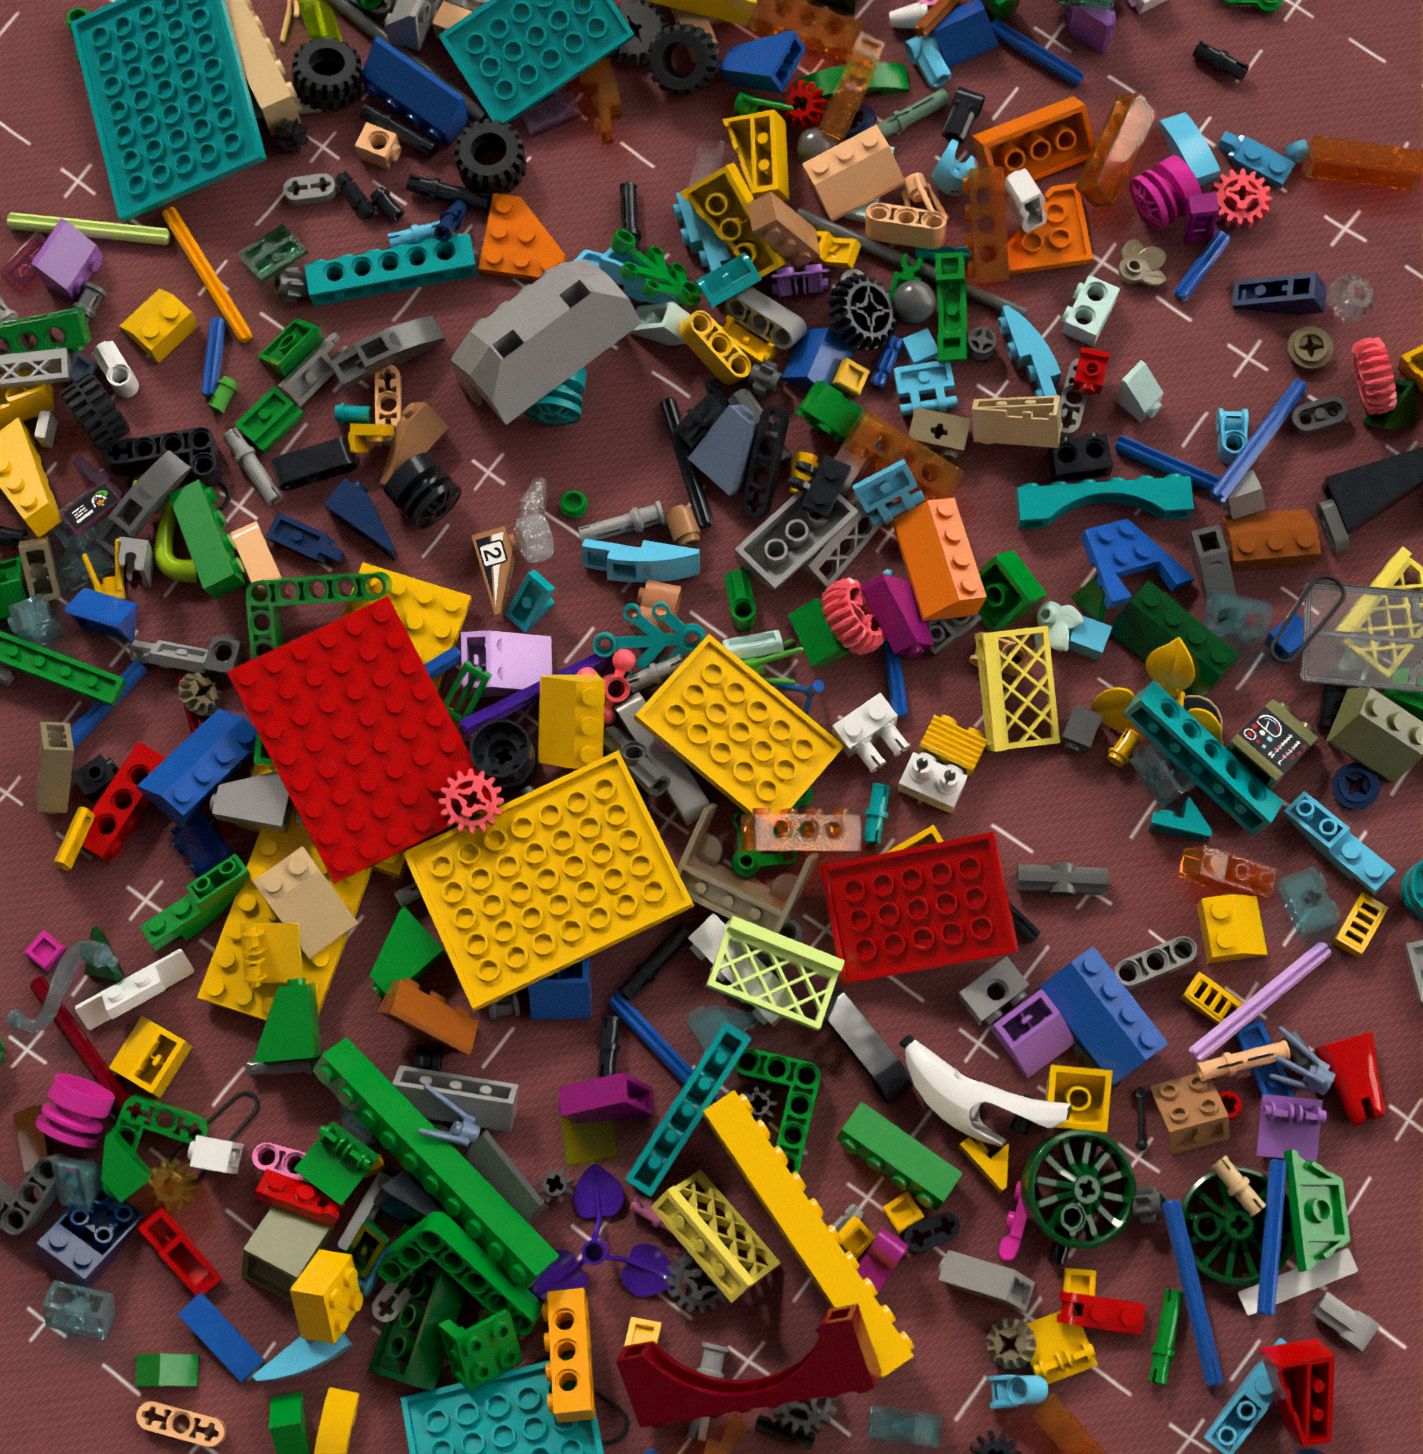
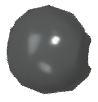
[796,125,839,164]
[893,280,936,325]

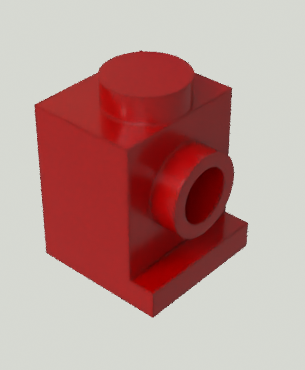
[1072,347,1110,395]

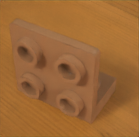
[1150,1073,1230,1155]

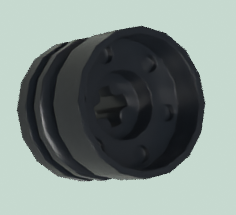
[384,452,462,530]
[469,719,538,794]

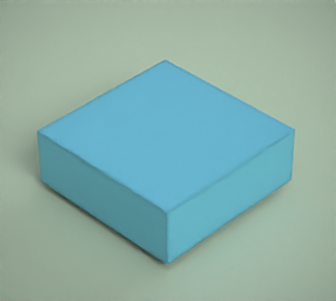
[902,328,938,365]

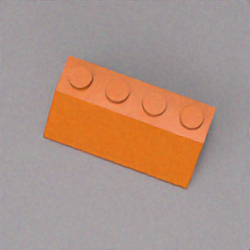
[972,96,1098,195]
[892,498,987,621]

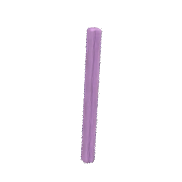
[1189,942,1332,1062]

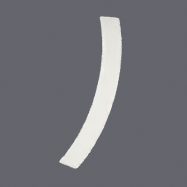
[1238,1248,1358,1315]

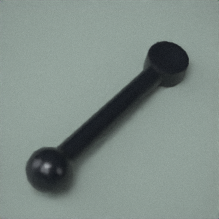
[1134,1087,1148,1151]

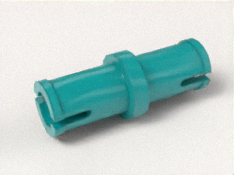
[862,783,891,845]

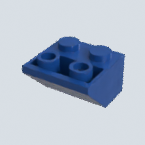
[528,957,592,1020]

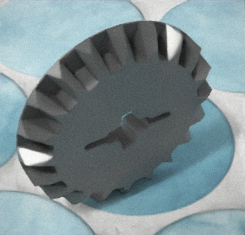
[608,0,670,66]

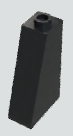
[1321,447,1423,536]
[373,1169,484,1249]

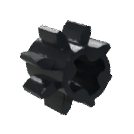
[274,118,309,154]

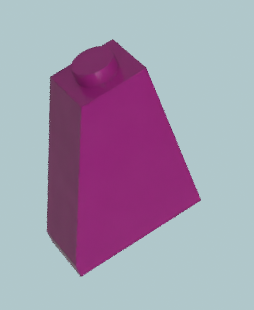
[860,574,934,658]
[558,1072,654,1124]

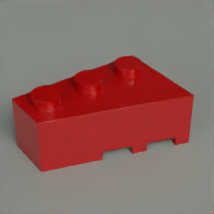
[1259,1338,1335,1447]

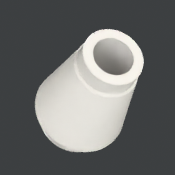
[889,2,929,29]

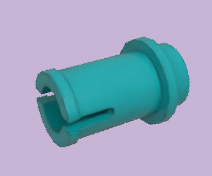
[334,402,371,425]

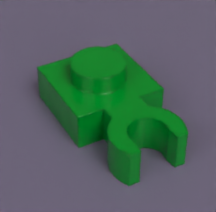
[889,253,922,301]

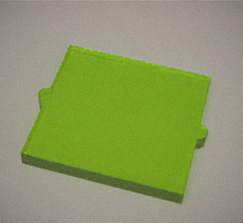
[297,0,343,42]
[560,1113,617,1165]

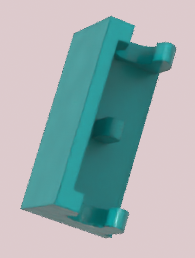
[696,253,762,308]

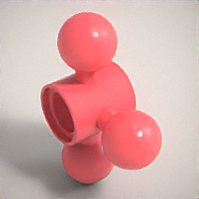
[576,649,636,727]

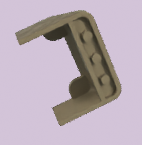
[677,803,820,933]

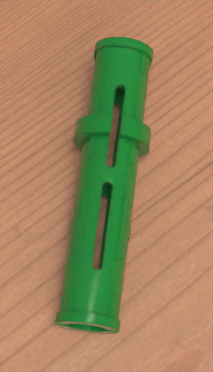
[1147,1288,1184,1386]

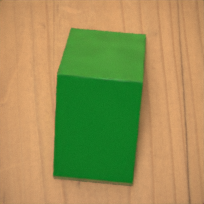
[135,1353,199,1387]
[269,1392,310,1454]

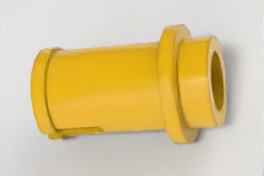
[1107,728,1141,767]

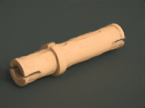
[1196,1040,1291,1082]

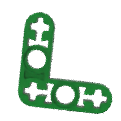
[101,1095,209,1172]

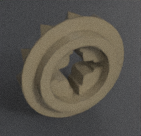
[1287,326,1333,371]
[178,672,222,716]
[986,1318,1036,1369]

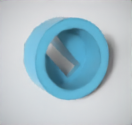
[1284,140,1309,163]

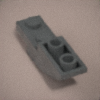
[330,316,446,389]
[95,450,192,556]

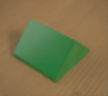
[257,318,325,380]

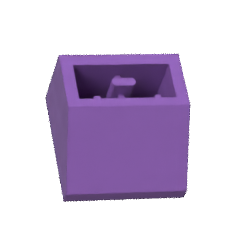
[1064,0,1116,54]
[991,989,1076,1079]

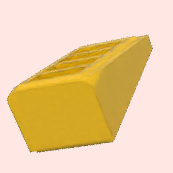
[1332,892,1389,958]
[1180,971,1243,1024]

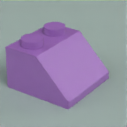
[31,218,103,302]

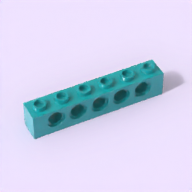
[304,234,478,307]
[1123,681,1284,837]
[625,1021,751,1197]

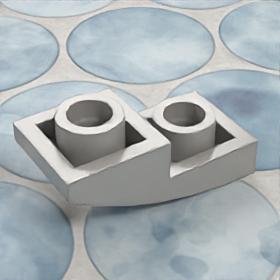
[928,613,983,655]

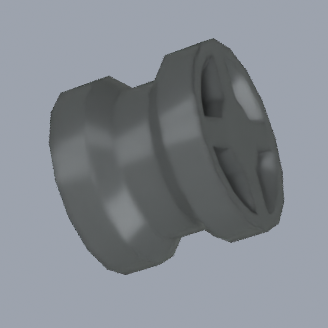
[967,327,996,362]

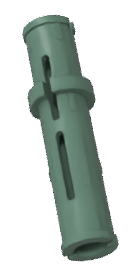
[875,88,950,138]

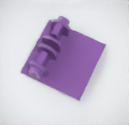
[770,264,829,297]
[1256,1094,1327,1161]

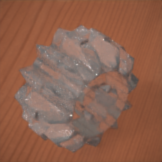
[1326,273,1377,322]
[514,513,555,563]

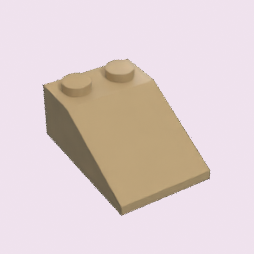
[253,846,359,959]

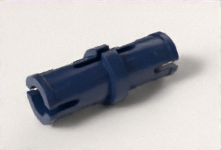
[434,200,468,242]

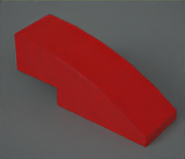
[138,1205,223,1296]

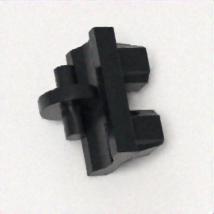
[673,393,726,450]

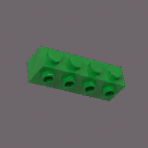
[169,479,245,599]
[836,1102,963,1211]

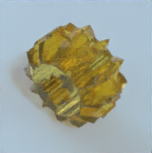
[146,1159,200,1212]

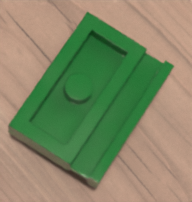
[234,386,305,454]

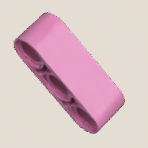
[252,1143,314,1186]

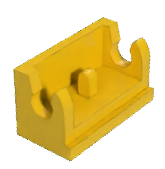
[719,315,777,368]

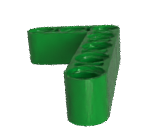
[246,571,392,659]
[734,1048,820,1175]
[377,1211,542,1335]

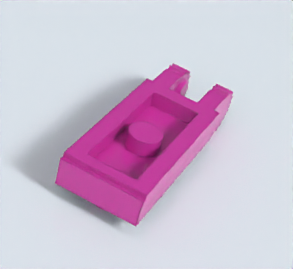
[998,1181,1036,1262]

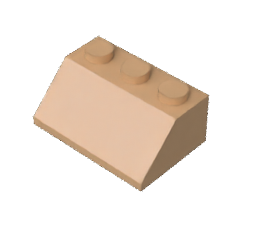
[802,124,905,222]

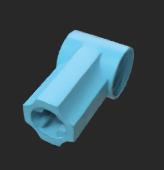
[904,32,951,88]

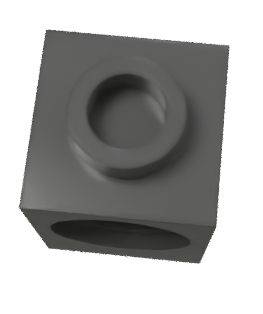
[204,634,246,681]
[1060,705,1103,755]

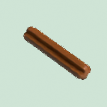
[913,0,961,38]

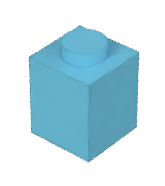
[1068,615,1112,661]

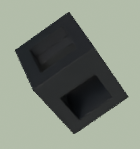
[71,754,119,803]

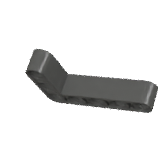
[0,1153,72,1235]

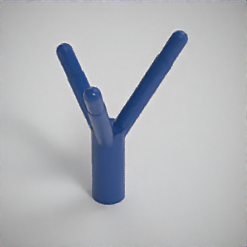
[777,680,824,715]

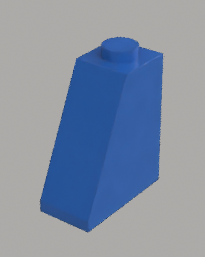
[719,30,807,93]

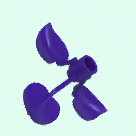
[533,1163,672,1300]

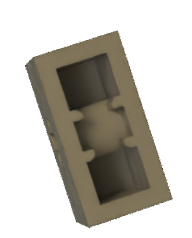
[907,407,971,461]
[18,536,61,604]

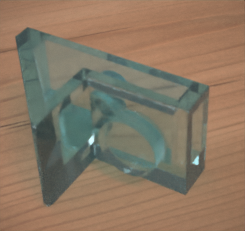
[55,543,115,594]

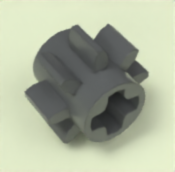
[274,266,308,303]
[747,360,782,397]
[743,1086,777,1120]
[537,1167,575,1205]
[1132,1185,1167,1224]

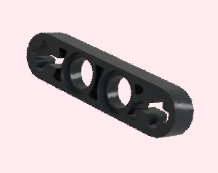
[743,406,789,517]

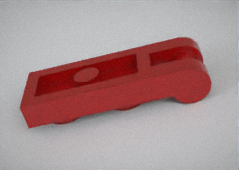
[254,1169,346,1226]
[1056,1291,1146,1335]

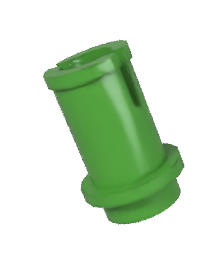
[207,376,239,414]

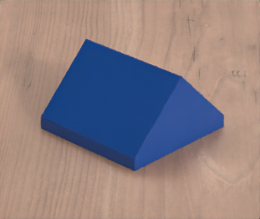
[933,0,999,69]
[781,328,854,390]
[64,588,138,643]

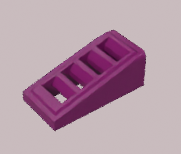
[1183,192,1220,243]

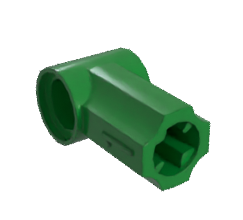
[724,569,757,631]

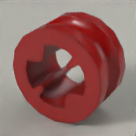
[1219,1091,1242,1120]

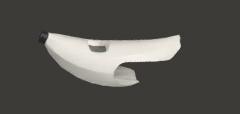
[899,1034,1072,1147]

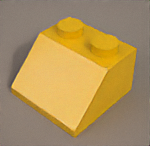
[119,288,199,364]
[1197,894,1268,964]

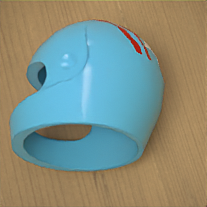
[930,139,979,196]

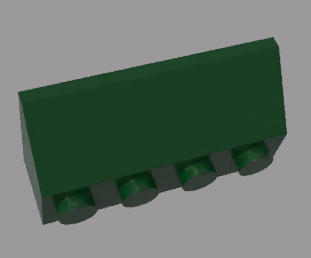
[1109,580,1239,698]
[368,1258,467,1392]

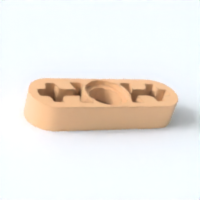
[375,365,403,446]
[136,1401,227,1447]

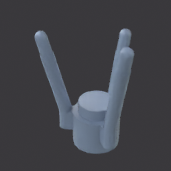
[1269,1026,1335,1096]
[418,1084,480,1149]

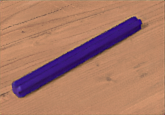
[459,653,614,735]

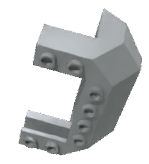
[450,259,641,425]

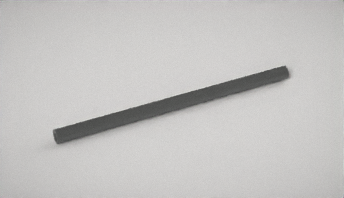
[325,0,489,124]
[797,208,1028,318]

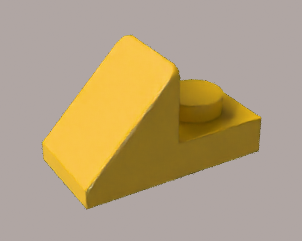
[958,1136,1009,1193]

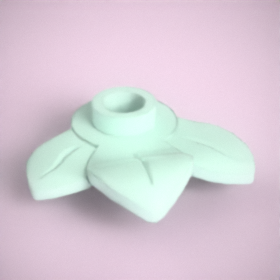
[1034,601,1084,652]

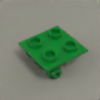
[293,1121,380,1206]

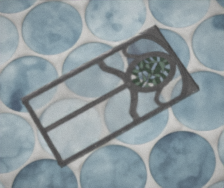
[1300,581,1423,693]

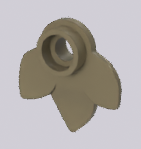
[1118,239,1167,287]

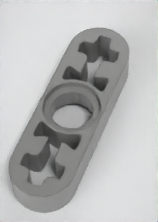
[1060,358,1094,438]

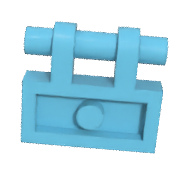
[893,361,958,416]
[852,459,926,527]

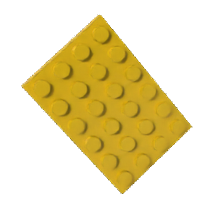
[633,634,844,833]

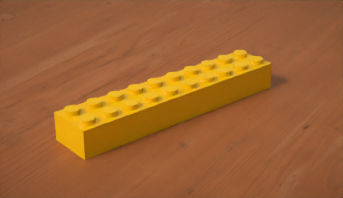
[703,1090,914,1379]

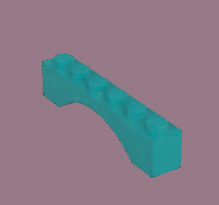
[1015,474,1194,530]

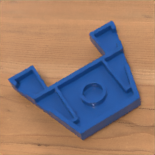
[1080,519,1195,609]

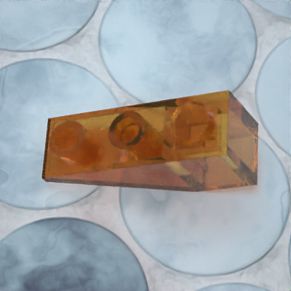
[1179,845,1277,899]

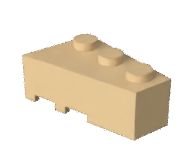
[972,395,1062,448]

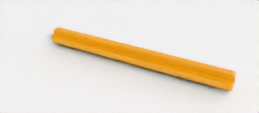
[162,207,253,344]

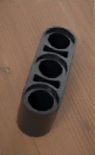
[271,437,358,491]

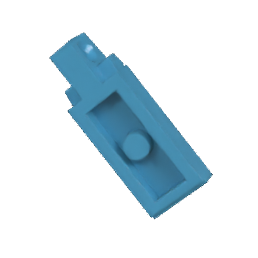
[1218,131,1296,189]

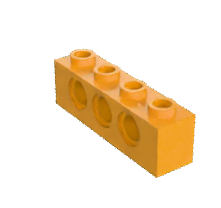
[542,1288,595,1423]

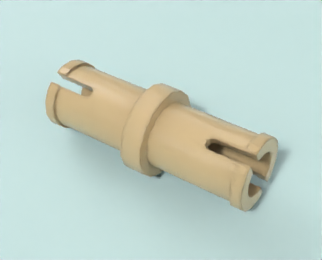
[1210,1155,1266,1217]

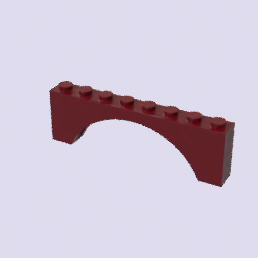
[616,1304,881,1428]

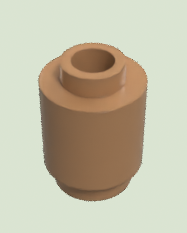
[665,505,701,548]

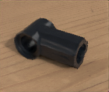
[942,86,985,144]

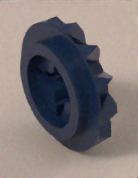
[836,106,877,142]
[1331,763,1380,810]

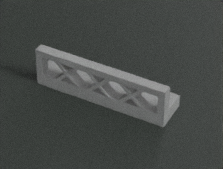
[0,348,72,389]
[799,477,898,588]

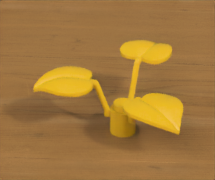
[1091,637,1224,745]

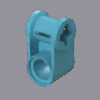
[1216,408,1249,465]
[987,1375,1048,1409]

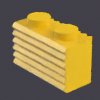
[918,715,988,777]

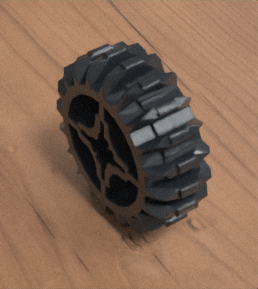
[826,274,898,351]

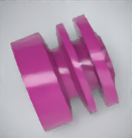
[1129,155,1202,231]
[35,1073,115,1148]

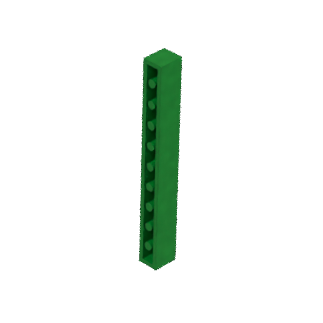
[312,1037,559,1291]

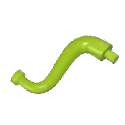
[133,480,199,583]

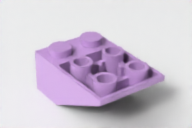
[461,631,553,698]

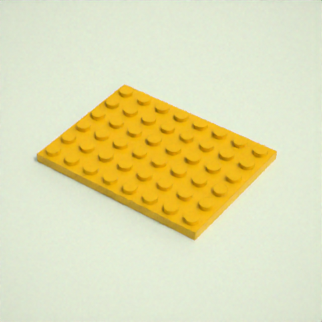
[403,750,694,1012]

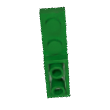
[139,853,251,951]

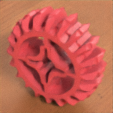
[1352,337,1397,415]
[821,577,887,655]

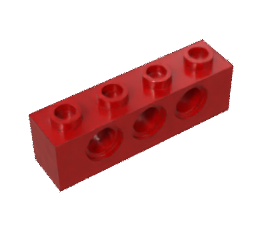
[82,741,166,864]

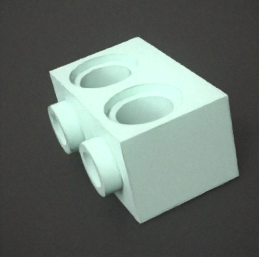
[1061,275,1120,347]

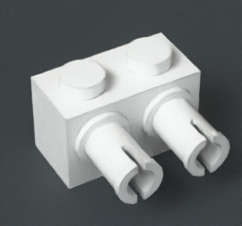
[832,693,910,773]
[898,752,968,814]

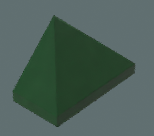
[1363,379,1417,429]
[1071,574,1106,623]
[84,926,126,983]
[345,1219,390,1279]

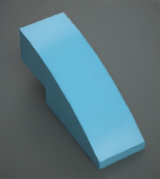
[1159,112,1221,186]
[252,1332,354,1382]

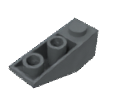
[1187,524,1240,622]

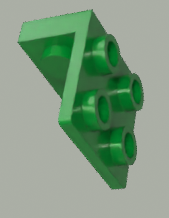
[438,1309,523,1391]

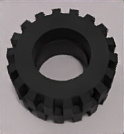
[646,24,721,96]
[292,37,362,112]
[454,119,527,197]
[60,373,130,451]

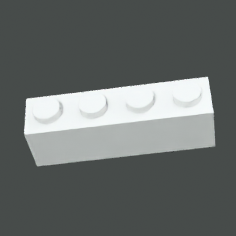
[688,913,799,1027]

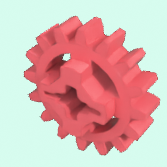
[1211,169,1272,230]
[438,769,504,835]

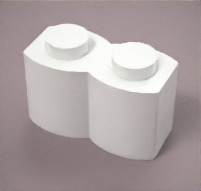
[1004,169,1047,233]

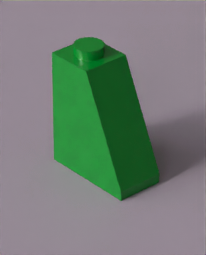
[369,906,447,1000]
[254,978,322,1063]

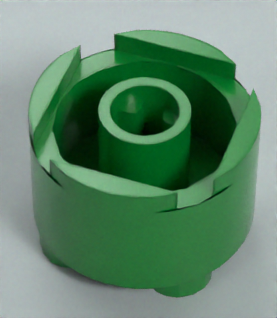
[795,380,864,445]

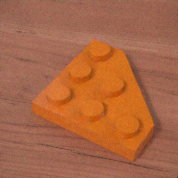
[1004,183,1093,275]
[478,193,566,281]

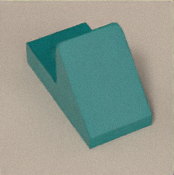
[504,570,555,633]
[1148,796,1212,843]

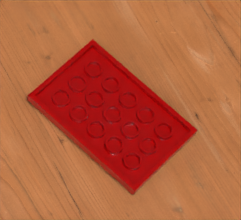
[820,832,1019,984]

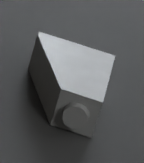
[210,771,293,833]
[938,1250,1035,1312]

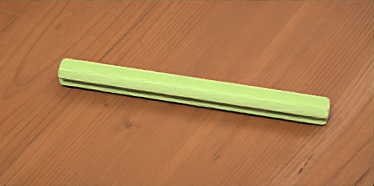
[7,212,170,245]

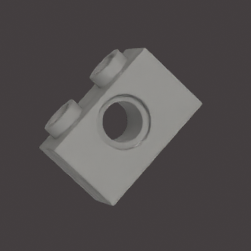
[958,957,1029,1026]

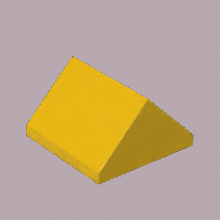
[1045,1064,1112,1132]

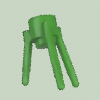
[740,639,804,685]

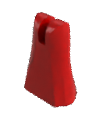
[1314,1032,1386,1126]

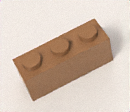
[747,192,821,268]

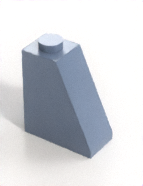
[688,404,759,496]

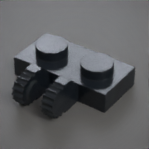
[787,455,852,520]

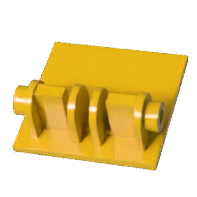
[240,923,303,987]
[1027,1306,1098,1385]

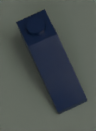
[1232,272,1327,315]
[324,478,399,561]

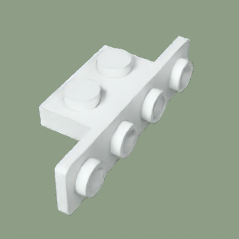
[75,949,194,1030]

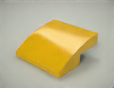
[53,807,96,872]

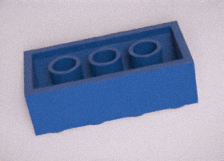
[361,37,470,147]
[136,709,257,827]
[1038,946,1168,1086]

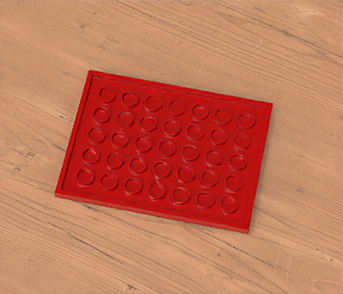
[227,596,491,885]

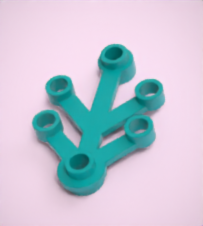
[593,601,707,675]

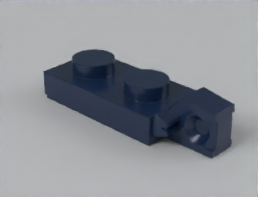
[265,513,346,566]

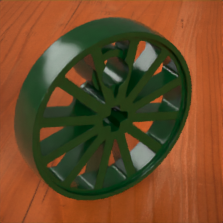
[1021,1130,1136,1249]
[1181,1166,1295,1286]

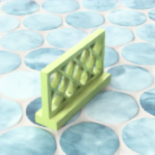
[706,916,845,1031]

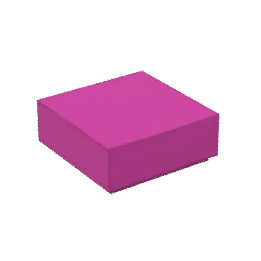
[24,929,68,972]

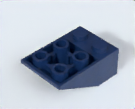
[34,1179,145,1295]

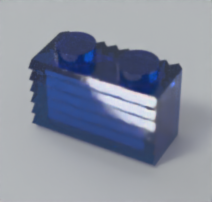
[171,810,233,878]

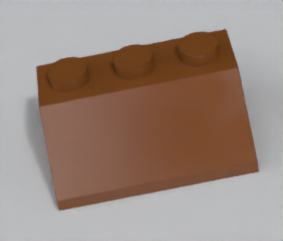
[1221,508,1321,572]
[377,977,479,1055]

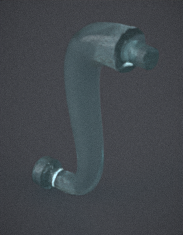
[6,940,118,1033]

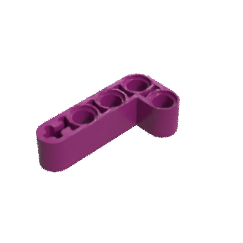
[815,1228,909,1334]

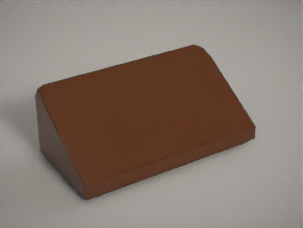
[14,1105,53,1173]

